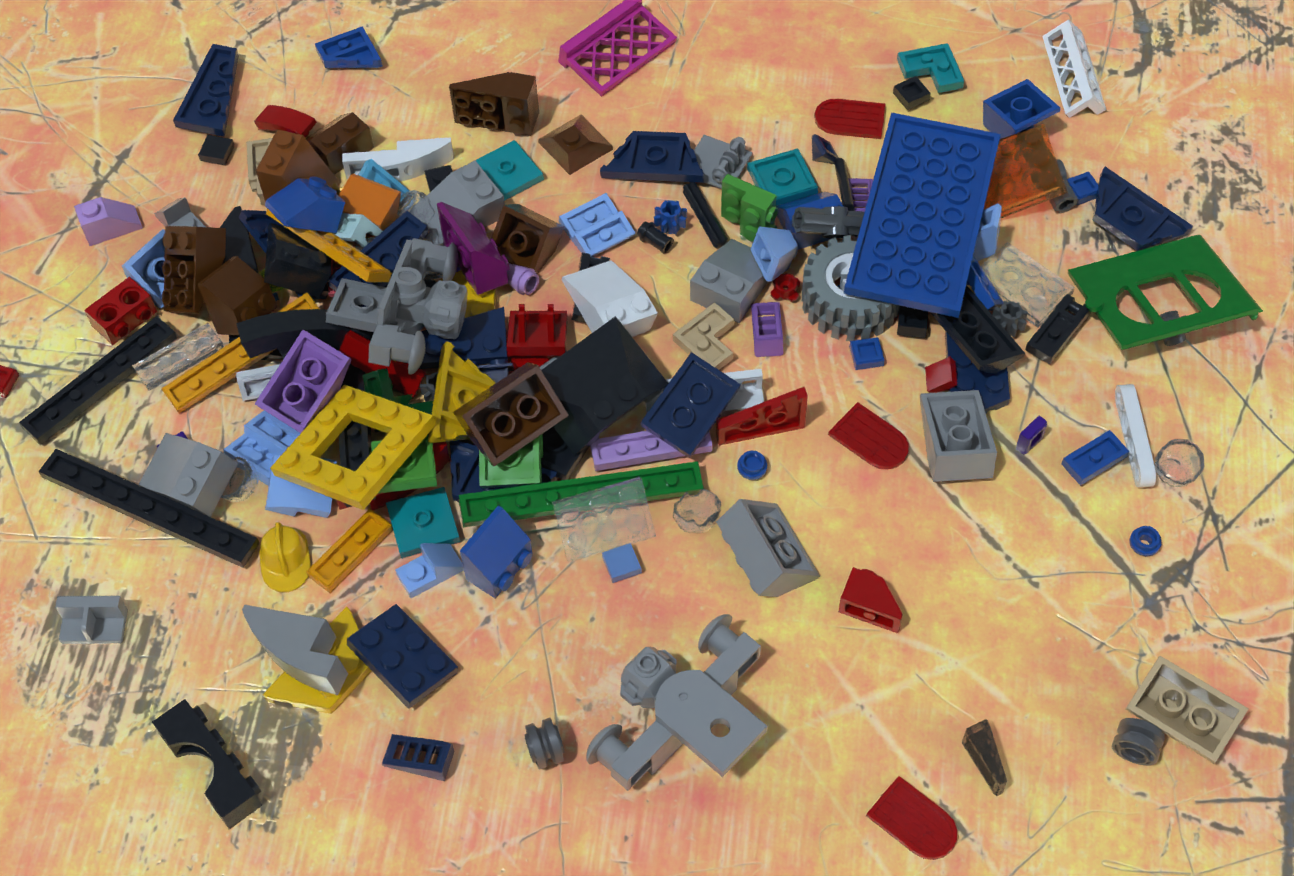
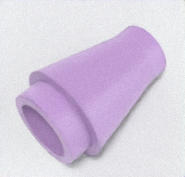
[507,263,539,295]

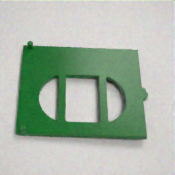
[1068,235,1263,350]

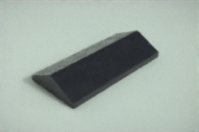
[930,285,1025,374]

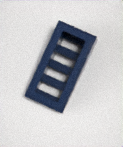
[382,734,455,782]

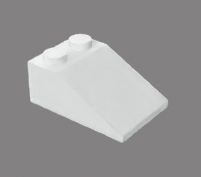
[561,260,658,337]

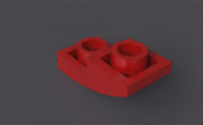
[254,105,317,137]

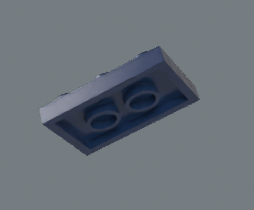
[640,352,741,458]
[347,604,458,709]

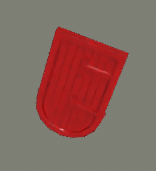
[814,99,885,139]
[828,402,909,470]
[866,776,957,860]

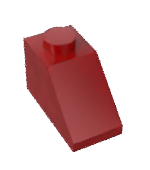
[838,567,903,633]

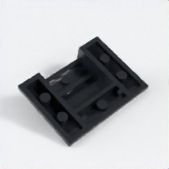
[541,316,669,456]

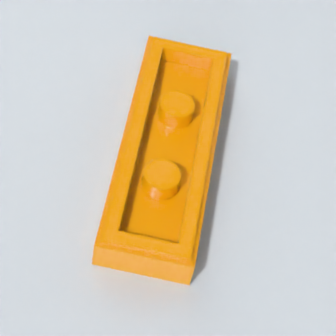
[306,509,393,593]

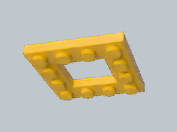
[270,385,437,510]

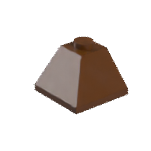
[538,114,613,175]

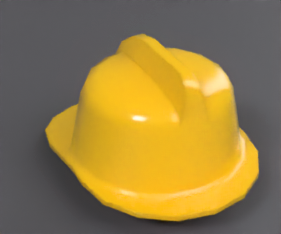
[259,522,310,592]

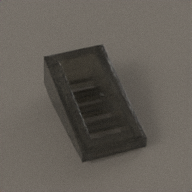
[962,719,1007,797]

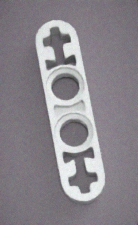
[1115,384,1156,488]

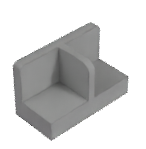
[55,596,128,644]

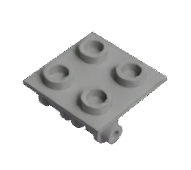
[694,135,753,189]

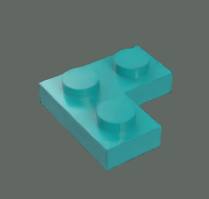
[897,43,964,93]

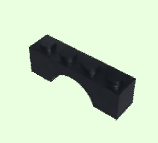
[152,699,262,829]

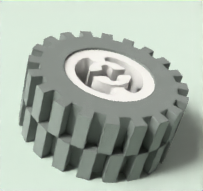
[801,235,900,341]

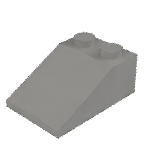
[410,160,505,246]
[690,239,768,323]
[920,390,997,482]
[139,433,238,517]

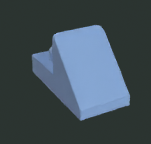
[395,543,464,598]

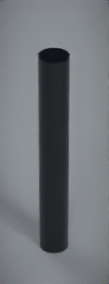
[834,158,854,211]

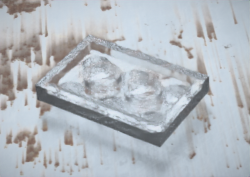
[981,242,1075,328]
[552,477,656,562]

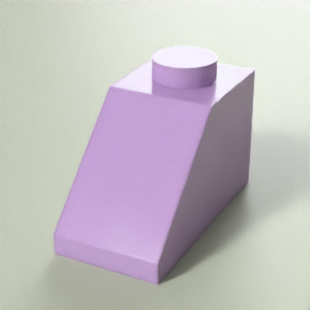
[74,197,143,246]

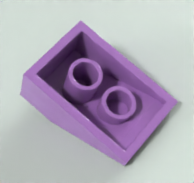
[255,330,352,433]

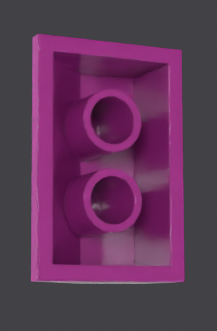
[437,202,510,295]

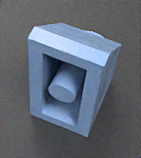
[973,203,1002,261]
[751,226,798,282]

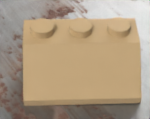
[1125,656,1249,764]

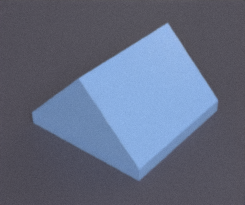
[122,229,165,309]

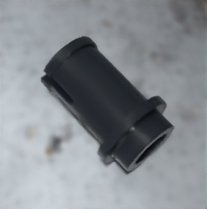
[637,221,674,254]

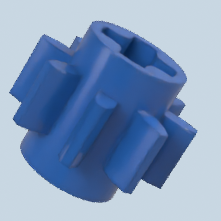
[654,200,687,234]

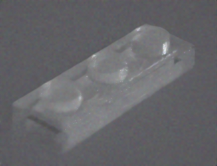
[132,323,224,391]

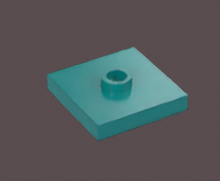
[476,140,544,201]
[747,148,818,206]
[386,487,460,558]

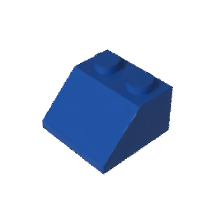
[983,79,1060,139]
[265,176,345,233]
[776,192,844,250]
[460,506,533,599]

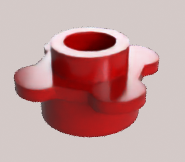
[771,273,800,301]

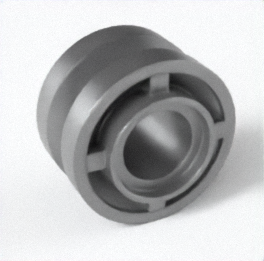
[524,717,565,770]
[1112,718,1165,766]

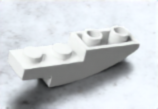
[342,137,454,182]

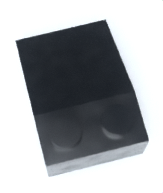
[264,223,331,298]

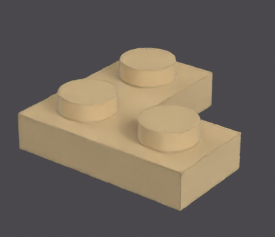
[673,302,734,370]

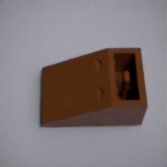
[449,72,539,136]
[162,226,226,313]

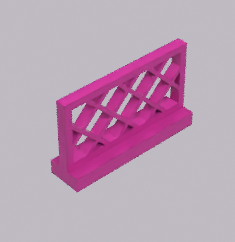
[558,0,677,97]

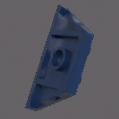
[600,131,704,183]
[1092,166,1193,251]
[945,331,1010,414]
[450,440,558,502]

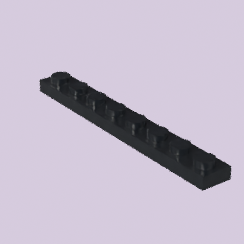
[38,449,260,568]

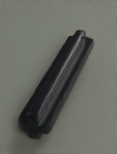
[683,182,728,249]

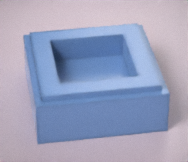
[602,543,642,583]

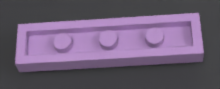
[590,431,712,471]

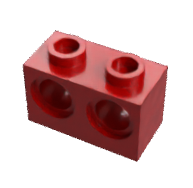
[84,276,157,346]

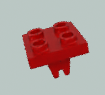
[507,304,567,357]

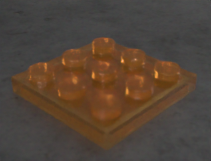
[984,124,1068,218]

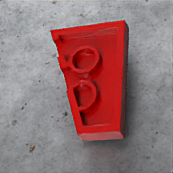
[716,386,808,446]

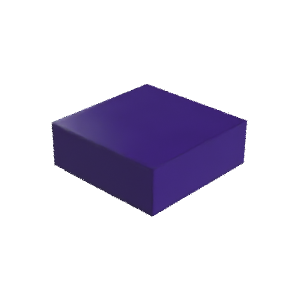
[1016,415,1047,455]

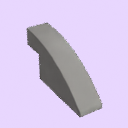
[242,605,348,695]

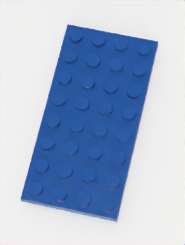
[844,112,1001,318]

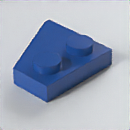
[315,26,382,68]

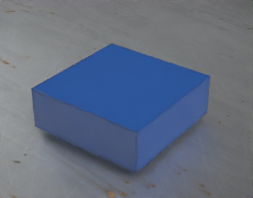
[1067,172,1098,205]
[849,337,885,370]

